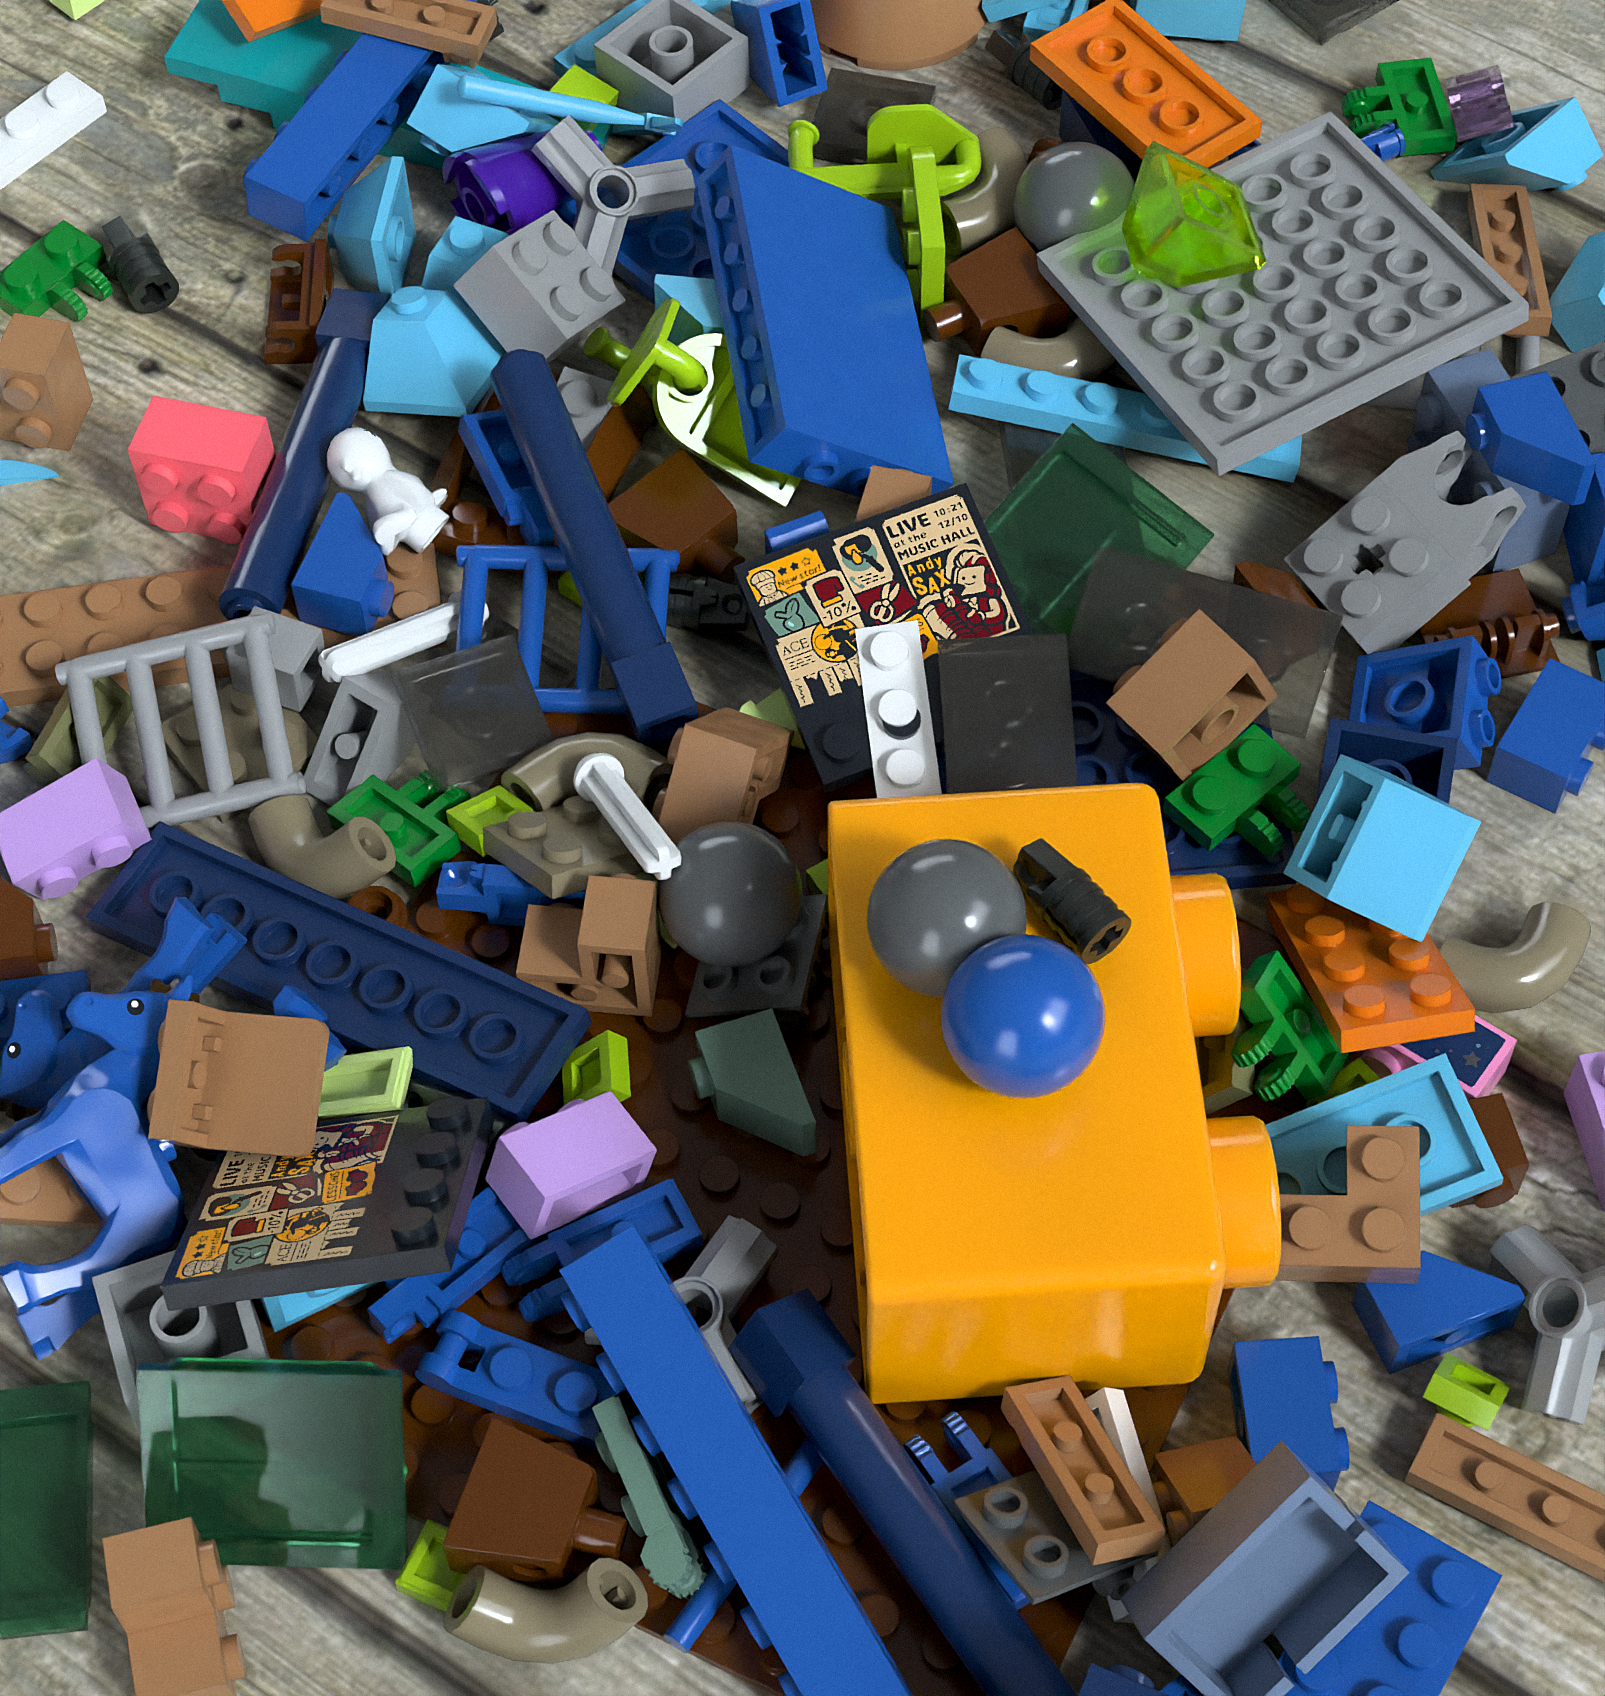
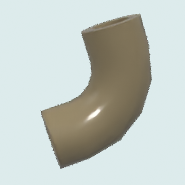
[940,127,1028,256]
[980,316,1117,382]
[501,732,673,814]
[248,795,396,900]
[1440,902,1591,1014]
[444,1558,648,1664]

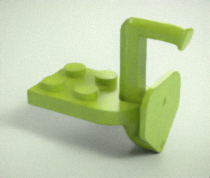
[787,104,982,327]
[584,297,801,507]

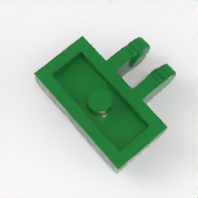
[1341,58,1457,157]
[0,220,113,322]
[1163,724,1311,857]
[326,768,471,888]
[1230,950,1349,1102]

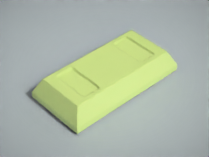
[317,1046,413,1122]

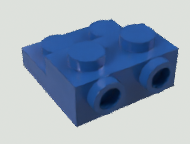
[1349,635,1502,770]

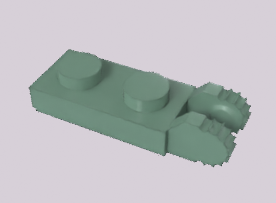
[592,1395,708,1600]

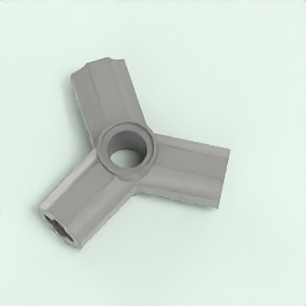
[531,115,695,276]
[585,1215,779,1414]
[1488,1224,1605,1425]

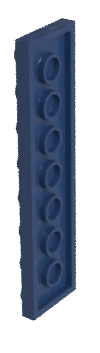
[85,821,592,1124]

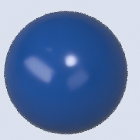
[941,934,1105,1099]

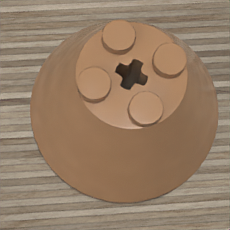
[810,0,988,71]

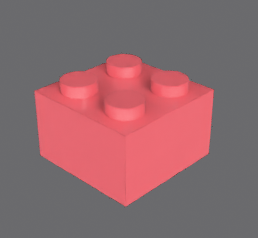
[128,395,276,544]

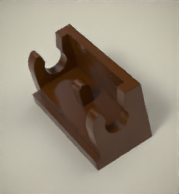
[264,239,334,365]

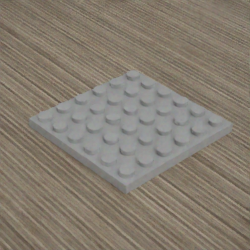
[1036,111,1529,476]

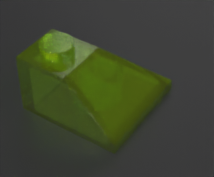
[1121,141,1267,288]

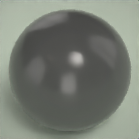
[1013,142,1138,254]
[657,821,803,967]
[867,838,1027,998]

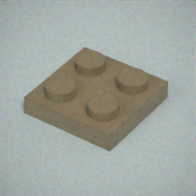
[161,683,318,824]
[483,796,645,900]

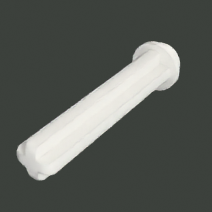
[318,590,489,683]
[573,753,682,880]

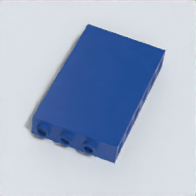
[697,144,954,498]

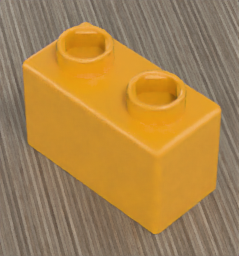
[828,783,1281,1404]

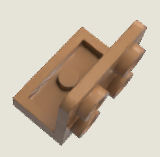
[147,999,330,1158]

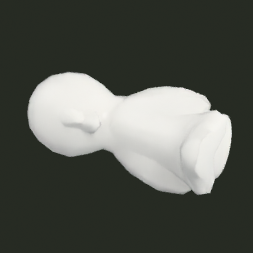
[327,427,450,556]

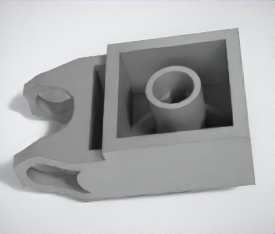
[1284,430,1527,654]

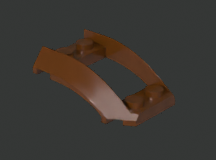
[429,370,659,578]

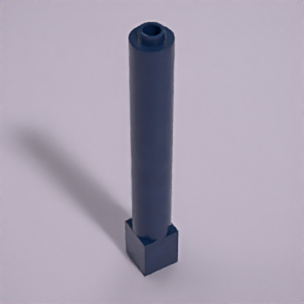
[218,288,390,620]
[490,349,699,749]
[728,1288,1078,1696]

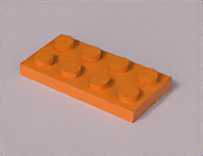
[1029,0,1262,187]
[1266,883,1475,1053]

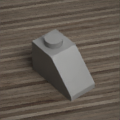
[304,671,432,807]

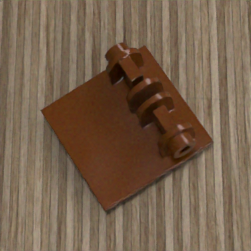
[1418,568,1560,679]

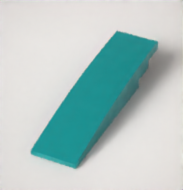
[164,0,613,201]

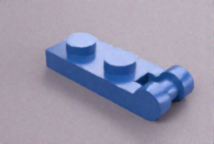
[415,1310,625,1451]

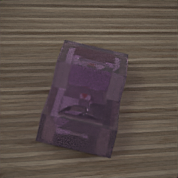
[1444,65,1514,142]

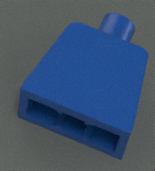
[730,0,828,107]

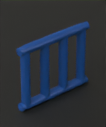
[441,544,680,714]

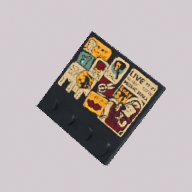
[733,483,1062,794]
[160,1096,494,1311]

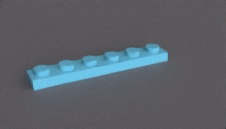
[948,354,1302,483]

